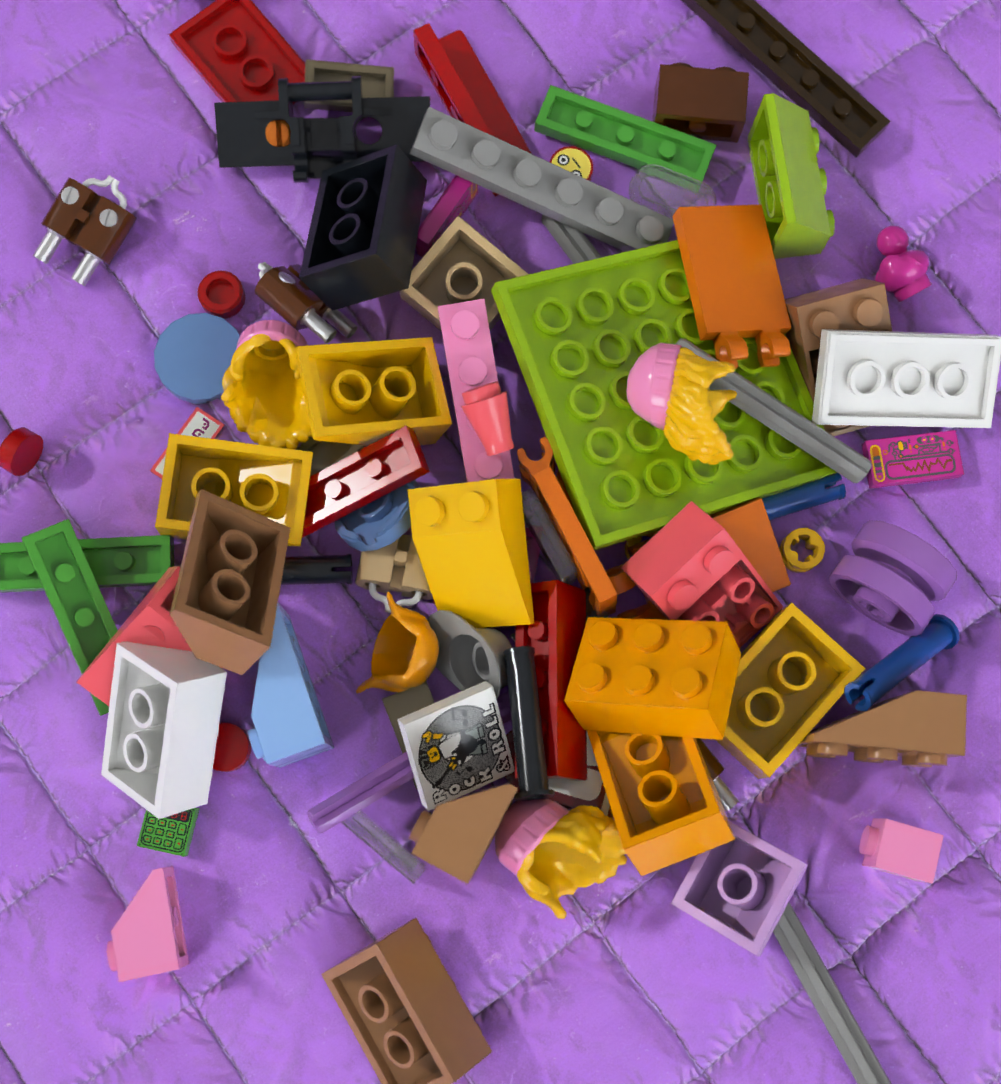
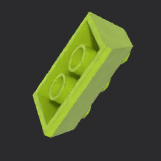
[747,93,835,259]

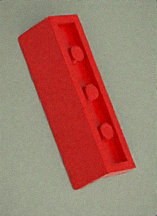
[413,23,532,197]
[515,580,587,781]

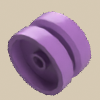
[829,520,957,636]

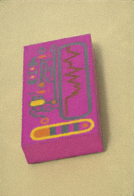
[416,175,478,257]
[862,430,964,489]

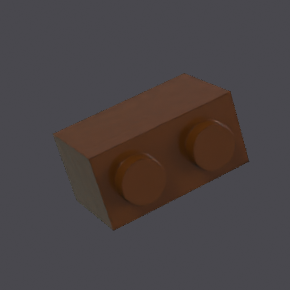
[652,63,749,143]

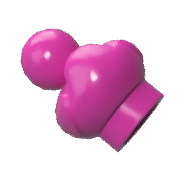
[875,226,932,303]

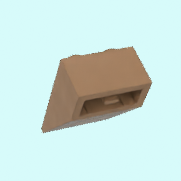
[785,278,892,436]
[798,690,967,767]

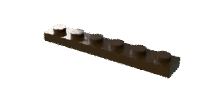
[681,0,890,158]

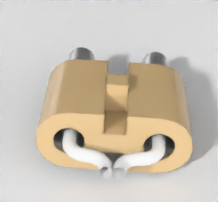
[355,535,433,613]

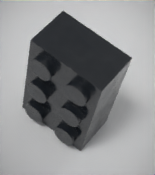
[299,144,427,311]

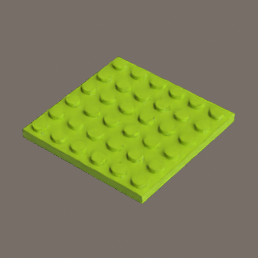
[491,240,838,550]

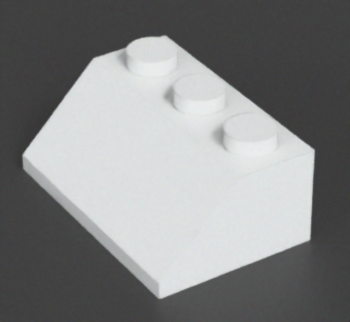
[101,641,227,819]

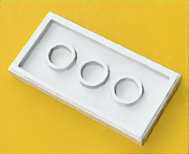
[812,329,1001,428]

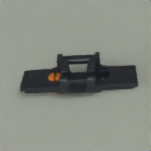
[214,76,430,183]

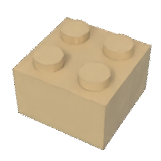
[399,216,528,331]

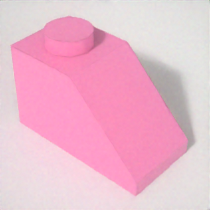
[107,866,189,982]

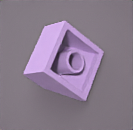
[671,821,808,957]

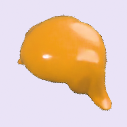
[356,592,439,694]

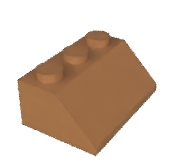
[170,489,290,675]
[409,783,518,884]
[321,918,492,1084]

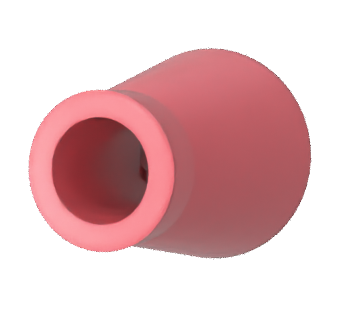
[461,381,515,456]

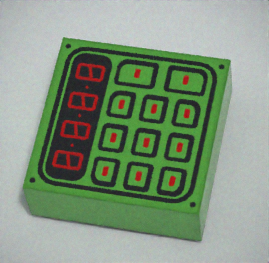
[137,807,200,857]

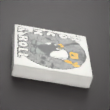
[397,681,515,811]

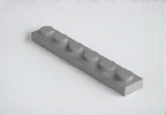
[410,107,674,252]

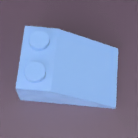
[248,603,334,768]

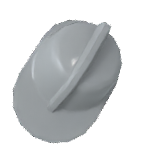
[428,610,512,699]

